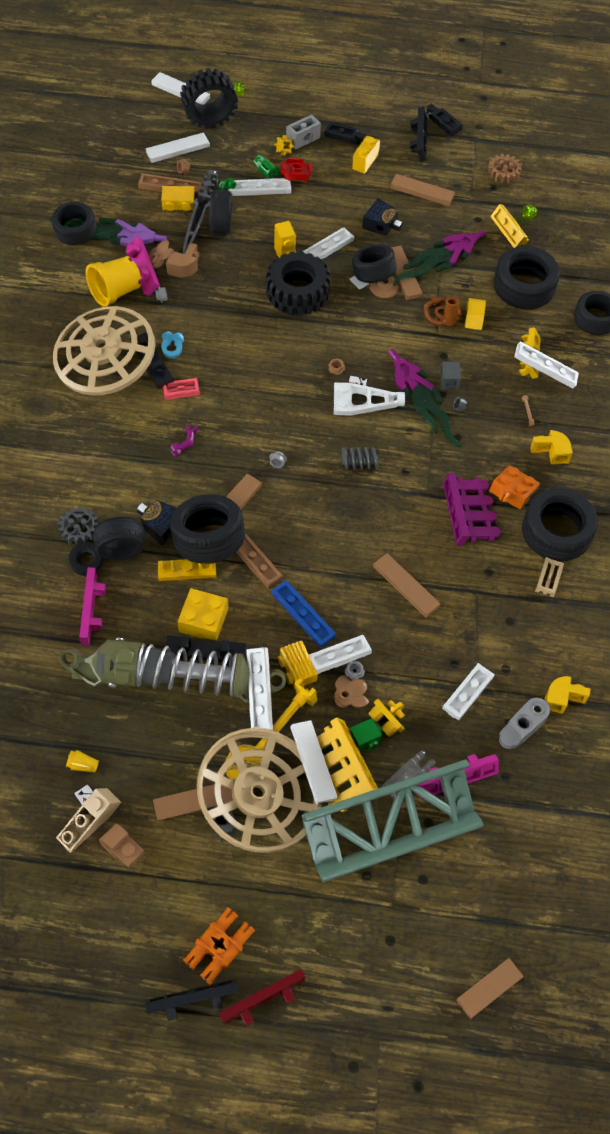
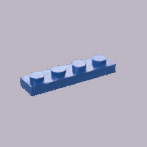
[271,580,336,648]

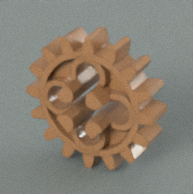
[488,154,522,183]

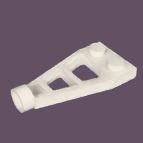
[334,383,405,415]

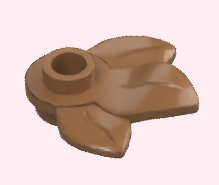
[149,240,174,269]
[334,675,369,708]

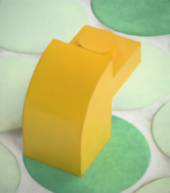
[464,298,486,330]
[530,430,573,464]
[544,676,590,714]

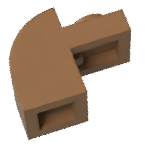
[166,243,199,278]
[99,824,145,868]

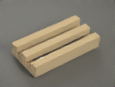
[535,557,564,597]

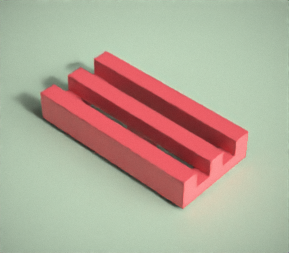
[163,378,200,400]

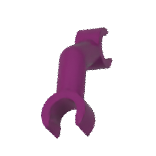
[170,423,197,456]

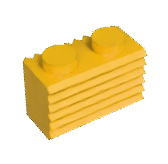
[352,136,380,174]
[162,186,195,211]
[274,221,296,258]
[278,640,318,689]

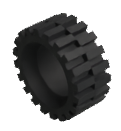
[180,68,238,129]

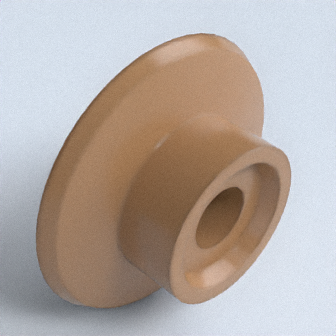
[370,276,399,298]

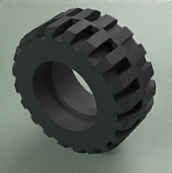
[266,251,330,316]

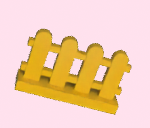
[317,717,378,813]

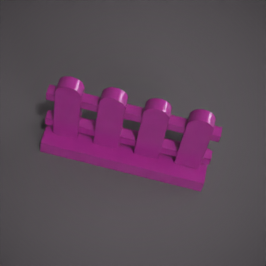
[443,473,501,546]

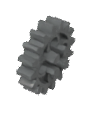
[57,506,99,545]

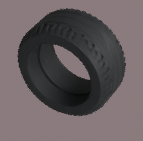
[209,190,232,235]
[51,201,97,245]
[352,244,397,283]
[574,291,610,335]
[93,516,146,560]

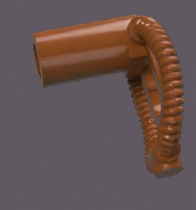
[423,296,463,327]

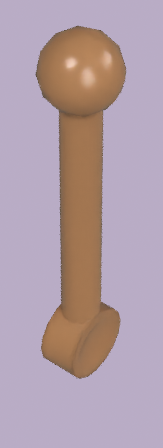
[522,395,534,426]

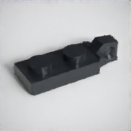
[426,103,463,136]
[324,122,368,145]

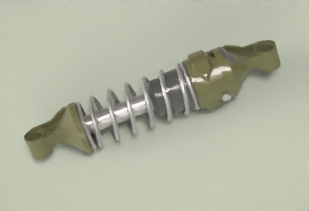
[59,638,286,702]

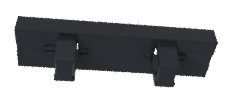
[410,107,428,162]
[130,332,174,389]
[166,635,246,663]
[145,979,239,1021]

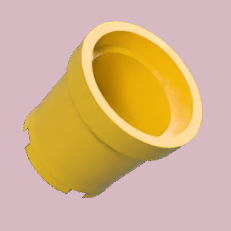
[86,256,141,307]

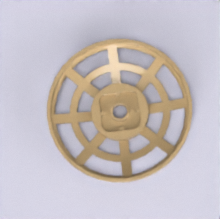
[53,306,155,395]
[197,728,321,853]

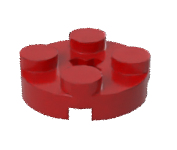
[281,158,312,182]

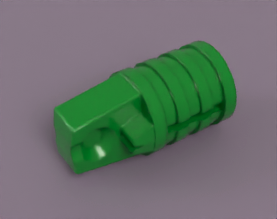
[253,154,279,179]

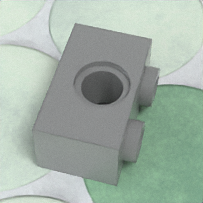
[286,115,321,150]

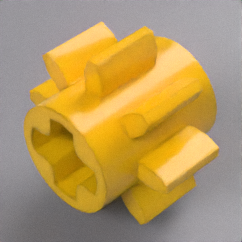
[274,135,294,156]

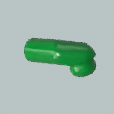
[216,178,236,190]

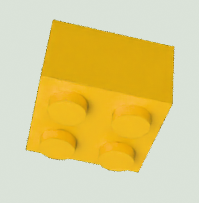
[177,588,228,640]

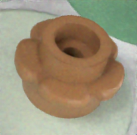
[177,159,190,175]
[328,359,345,375]

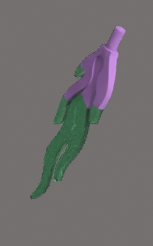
[50,218,168,246]

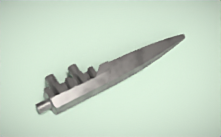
[182,170,219,254]

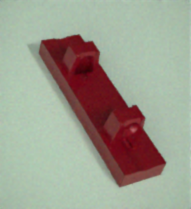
[219,969,306,1027]

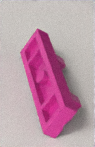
[126,236,160,296]
[79,567,106,646]
[418,754,499,799]

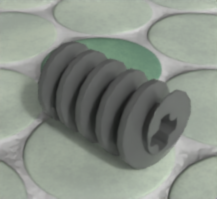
[341,447,379,470]

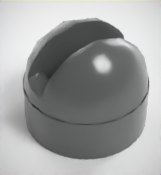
[453,397,468,412]

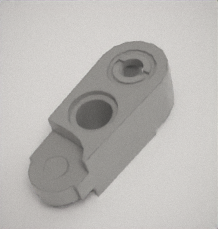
[499,698,550,749]

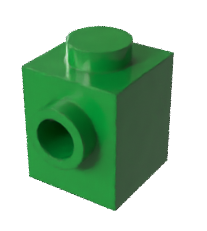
[349,718,383,752]

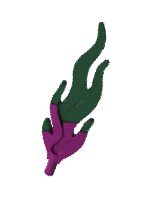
[393,230,485,286]
[388,349,462,447]

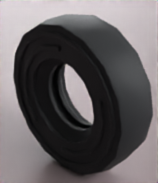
[68,543,103,576]

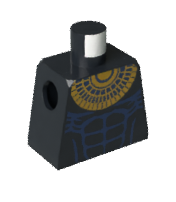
[362,198,403,236]
[137,500,177,546]

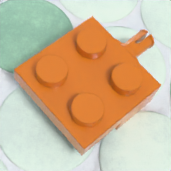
[489,465,540,510]

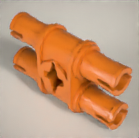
[183,907,255,985]

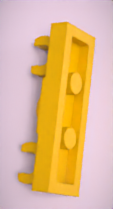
[490,204,529,248]
[519,327,540,379]
[158,559,216,581]

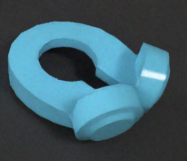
[161,331,184,359]

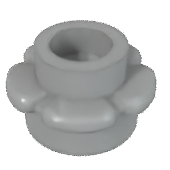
[155,286,168,303]
[269,451,287,468]
[345,661,365,680]

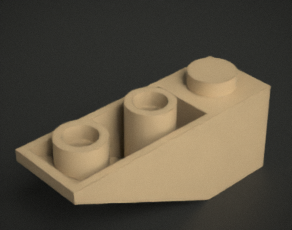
[56,788,122,853]

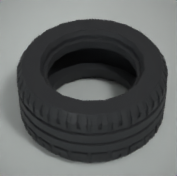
[493,246,560,310]
[522,488,598,562]
[170,494,245,564]

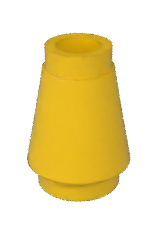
[66,750,99,773]

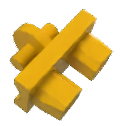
[368,699,405,737]

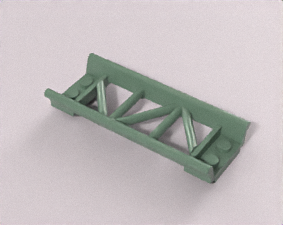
[302,759,484,883]

